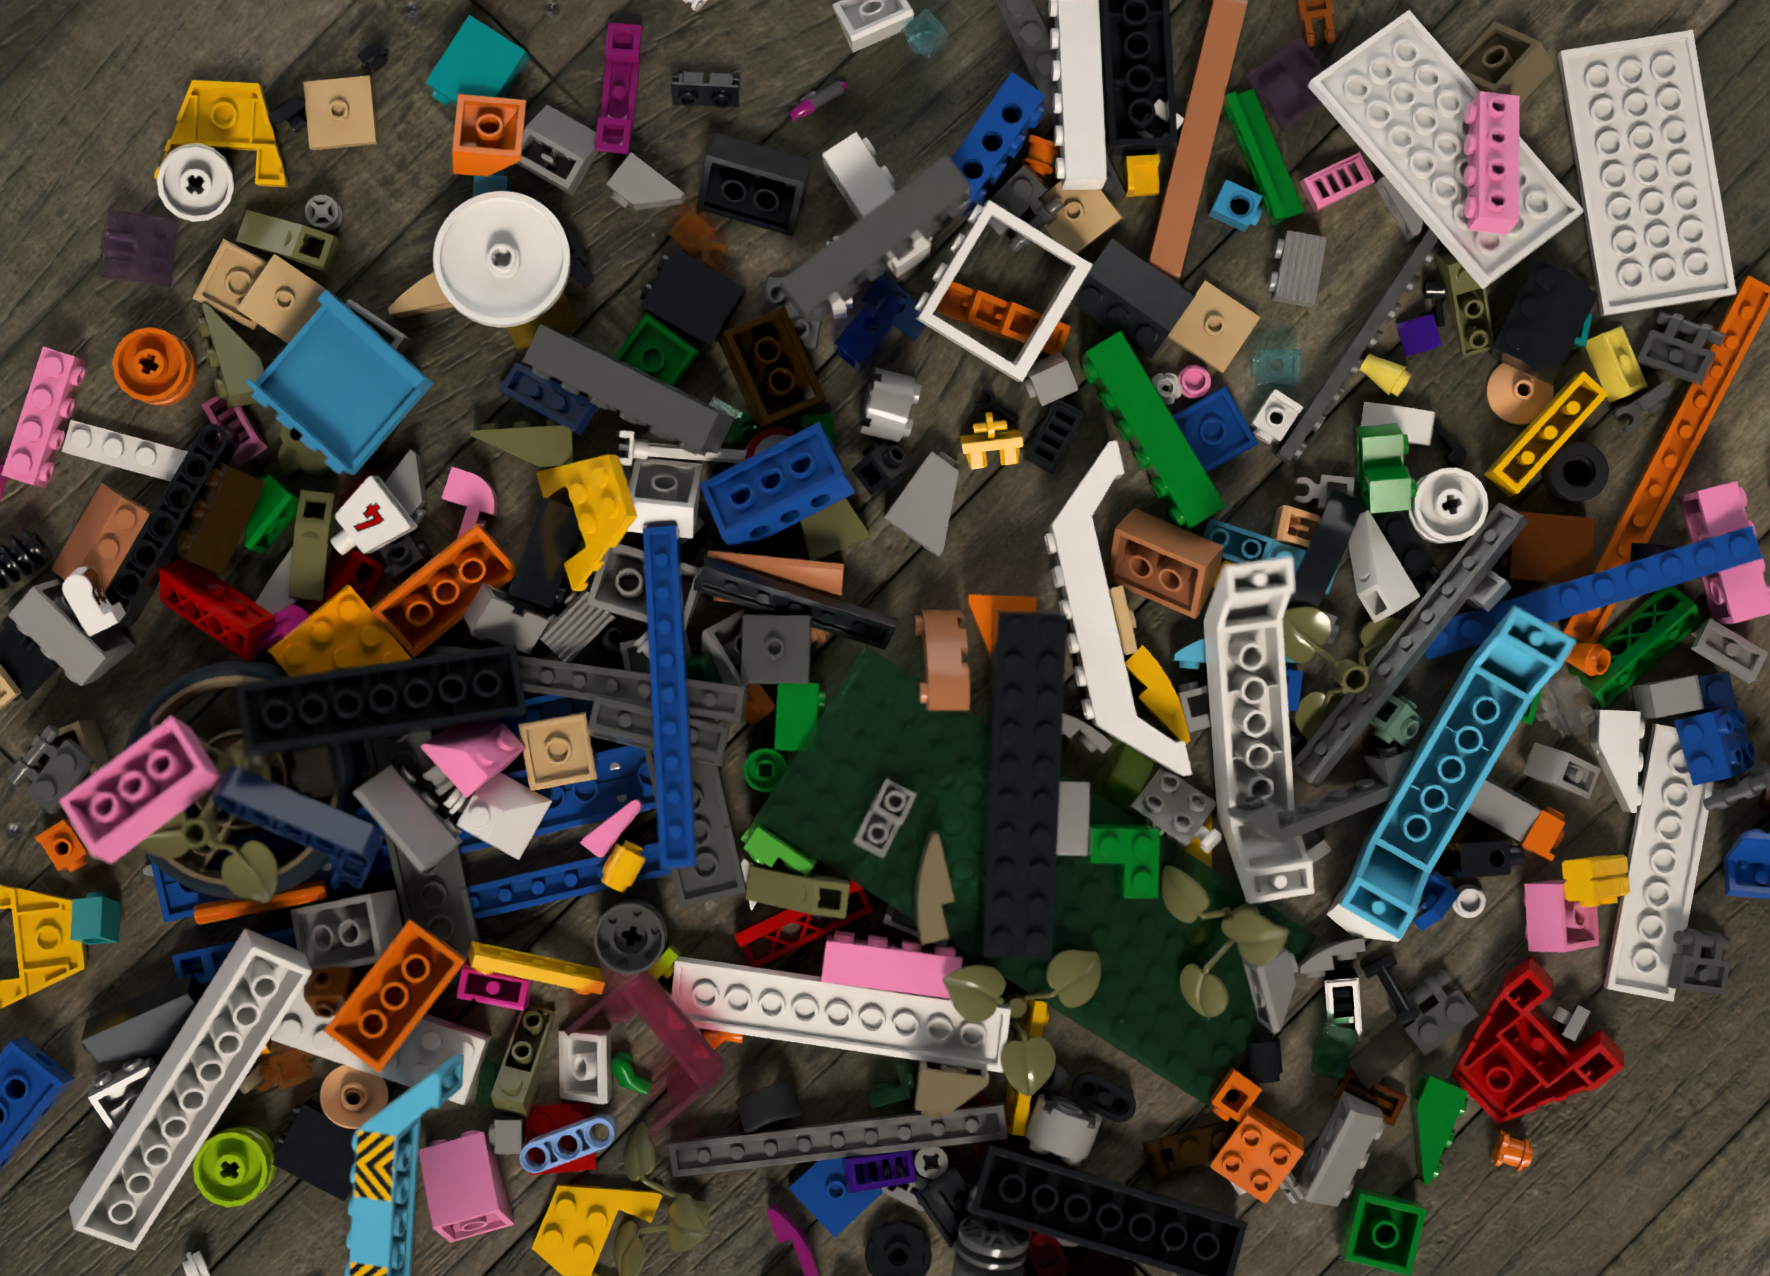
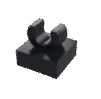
[269,93,307,133]

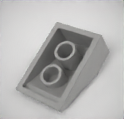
[290,889,403,969]

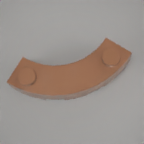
[914,609,970,710]

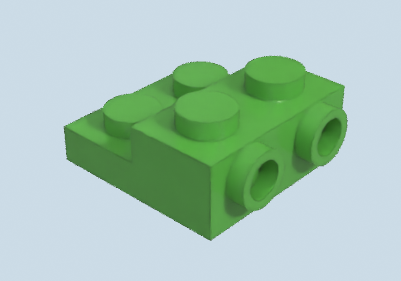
[741,808,827,876]

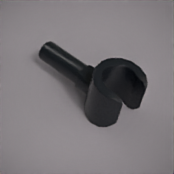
[1423,280,1445,327]
[975,389,1019,425]
[1433,423,1467,468]

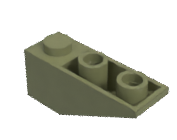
[236,210,342,274]
[1436,249,1494,357]
[196,304,264,409]
[470,420,577,470]
[288,490,339,602]
[745,865,851,919]
[491,1005,555,1118]

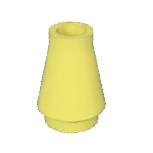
[1359,353,1412,397]

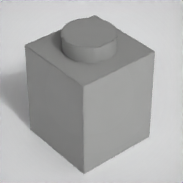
[1022,352,1079,406]

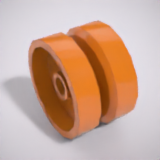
[112,327,199,406]

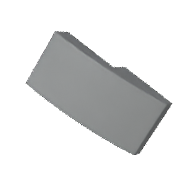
[1062,713,1112,753]
[852,779,917,858]
[1057,782,1090,856]
[1296,936,1366,978]

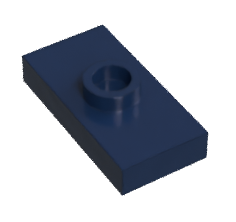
[862,274,934,342]

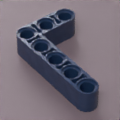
[211,766,384,896]

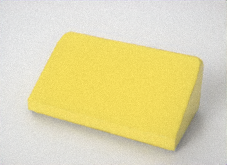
[1585,326,1648,402]

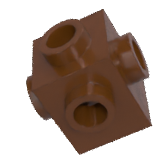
[303,966,360,1018]

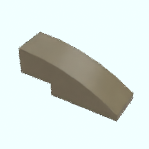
[914,831,954,945]

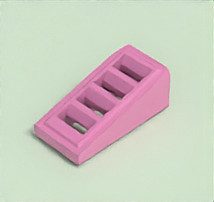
[1299,152,1375,213]
[202,395,268,464]
[580,798,644,858]

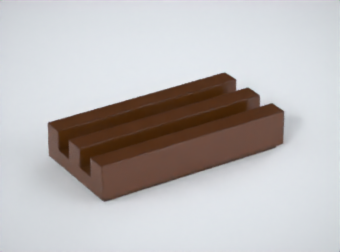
[1331,1066,1408,1127]

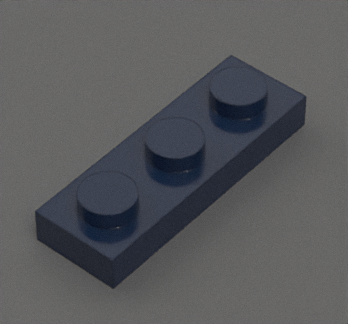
[499,362,598,435]

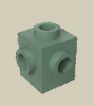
[1370,695,1424,747]

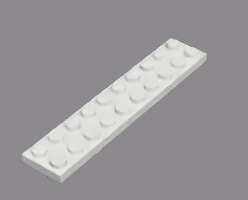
[669,956,1012,1073]

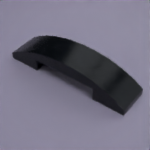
[1286,488,1364,609]

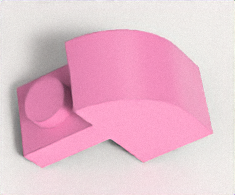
[441,467,499,539]

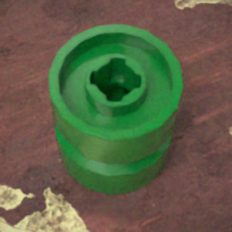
[743,747,789,792]

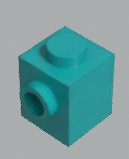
[70,892,121,945]

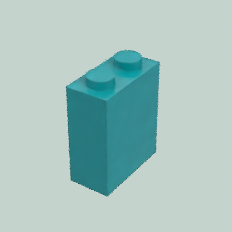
[425,15,530,106]

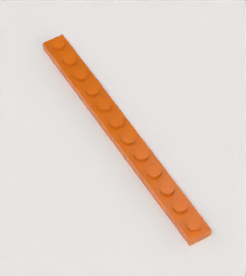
[1561,275,1770,643]

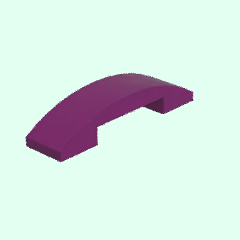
[595,22,642,154]
[767,1203,821,1276]

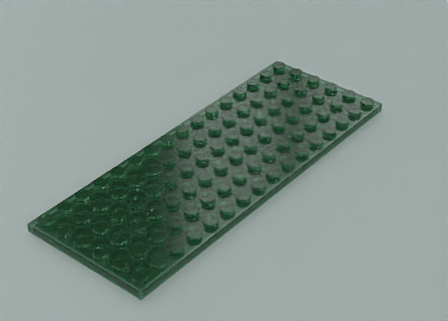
[755,646,1317,1106]

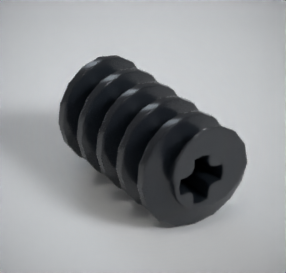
[0,527,53,590]

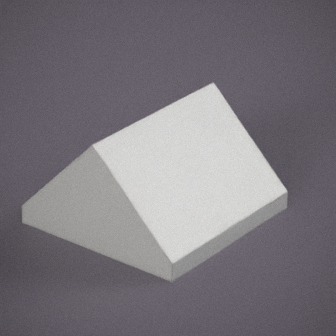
[832,0,914,53]
[558,1029,612,1104]

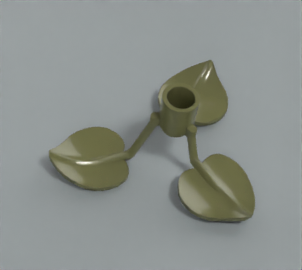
[1282,606,1404,743]
[137,740,278,903]
[1162,865,1289,1018]
[942,949,1101,1096]
[614,1121,710,1276]

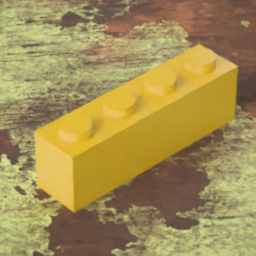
[1484,371,1608,497]

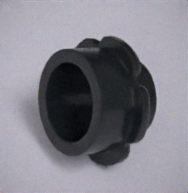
[358,41,389,72]

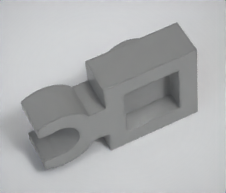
[1293,475,1355,509]

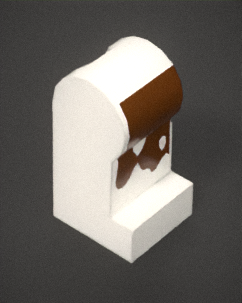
[62,567,126,637]

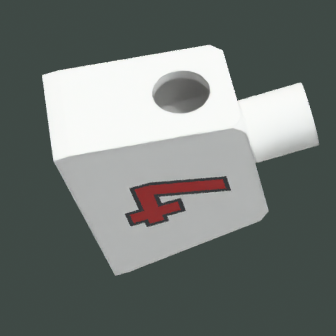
[330,476,418,555]

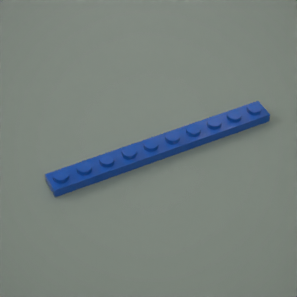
[643,525,698,869]
[1425,525,1763,660]

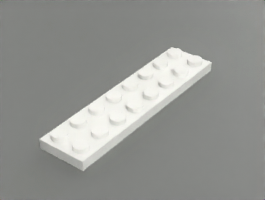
[1604,724,1714,1002]

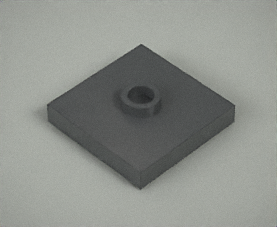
[741,615,812,684]

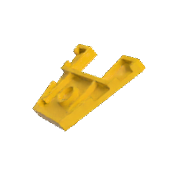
[155,80,288,188]
[536,454,638,591]
[0,884,89,1009]
[532,1183,664,1276]

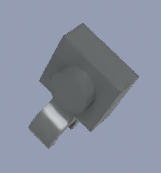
[1612,381,1673,433]

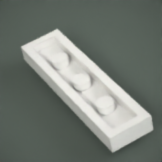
[62,420,201,481]

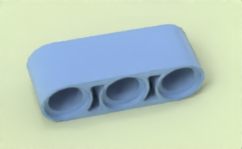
[520,1113,618,1173]

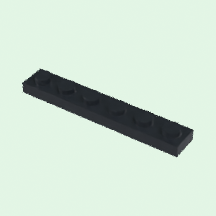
[693,558,898,650]

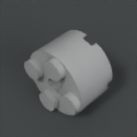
[859,367,921,442]
[1025,1094,1102,1166]

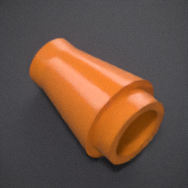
[1565,642,1611,676]

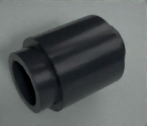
[1247,1032,1283,1083]

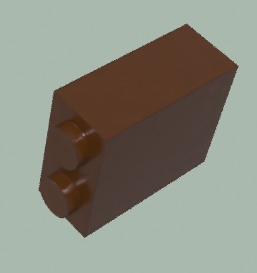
[1498,511,1596,585]

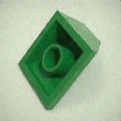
[245,474,300,554]

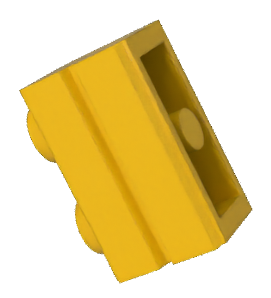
[1562,854,1630,907]

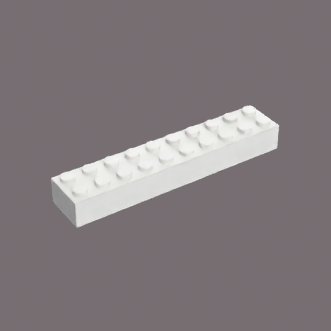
[69,928,312,1250]

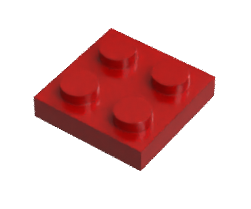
[524,1101,598,1175]

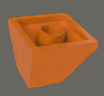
[452,94,526,177]

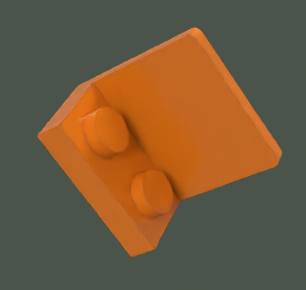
[1210,1104,1304,1203]

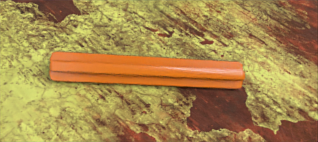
[194,880,328,925]

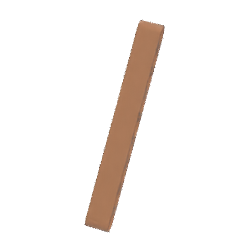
[1148,0,1248,282]

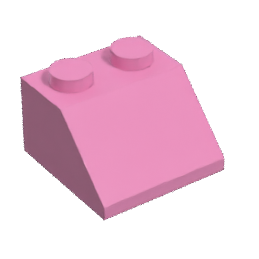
[421,721,526,798]
[1523,880,1599,952]

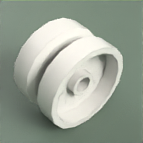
[157,143,234,222]
[1406,468,1488,544]

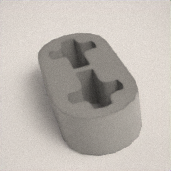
[881,1164,932,1211]

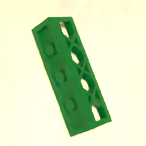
[1222,89,1304,226]
[1568,586,1703,709]

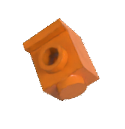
[1515,806,1565,861]
[35,818,90,873]
[1208,1065,1262,1122]

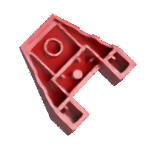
[1451,955,1624,1124]

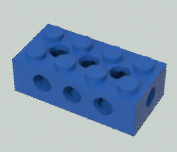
[951,72,1046,218]
[699,422,856,553]
[0,1036,75,1171]

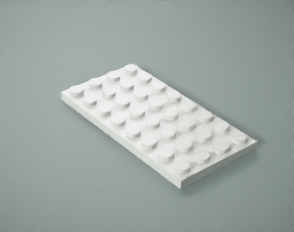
[1308,10,1584,289]
[1558,30,1737,317]

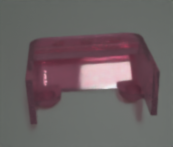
[564,971,724,1137]

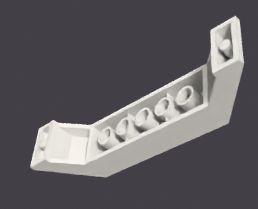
[1044,440,1192,776]
[1203,557,1314,904]

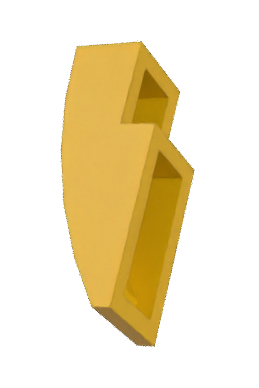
[1124,645,1191,745]

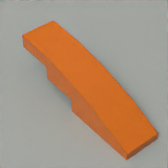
[934,281,1071,355]

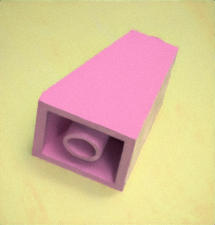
[419,1130,515,1243]

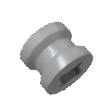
[305,195,344,232]
[422,763,454,796]
[914,1146,948,1179]

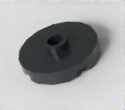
[865,1220,932,1276]

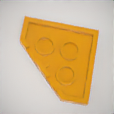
[268,585,412,677]

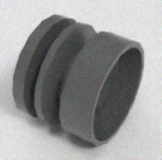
[594,898,669,975]
[952,1214,1029,1276]

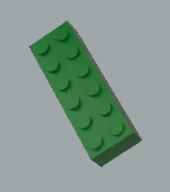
[1080,331,1226,530]

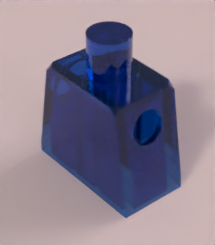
[834,294,901,373]

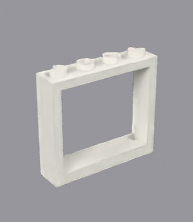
[914,200,1092,382]

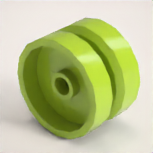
[193,1124,277,1207]

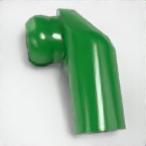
[611,1051,652,1096]

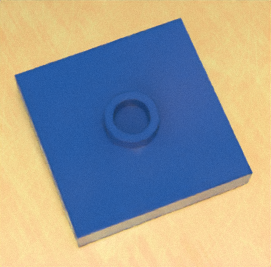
[1172,386,1259,474]
[789,1157,883,1238]

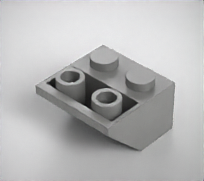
[515,105,598,196]

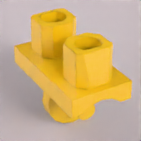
[960,412,1023,469]

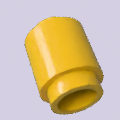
[600,840,646,893]

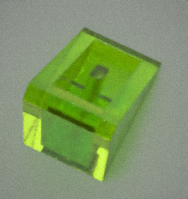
[1092,745,1155,820]

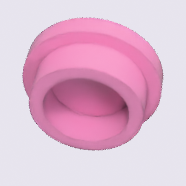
[1178,365,1211,399]

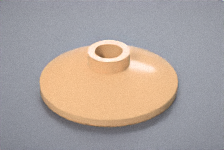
[1486,363,1554,425]
[320,1065,389,1129]

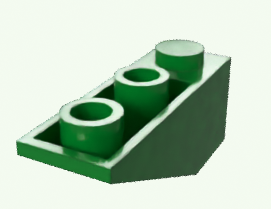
[1411,1071,1468,1186]

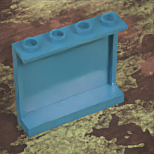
[245,289,434,475]

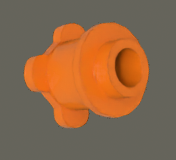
[1021,135,1060,178]
[1490,1130,1534,1172]

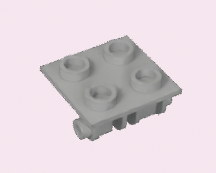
[1130,766,1217,849]

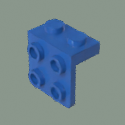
[1674,702,1756,786]
[1723,829,1770,899]

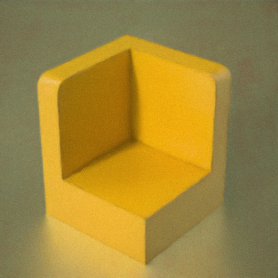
[1123,154,1160,197]

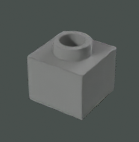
[489,1115,526,1154]

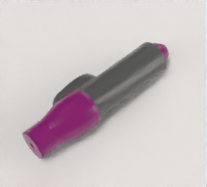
[788,81,847,122]

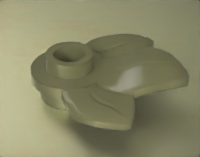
[277,424,329,477]

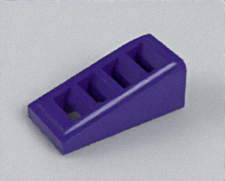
[842,1150,917,1193]

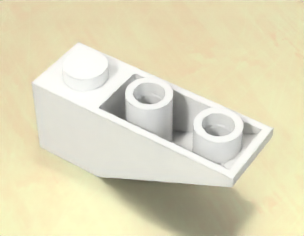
[1348,510,1420,623]
[1590,709,1645,813]

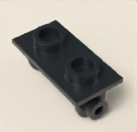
[671,71,740,108]

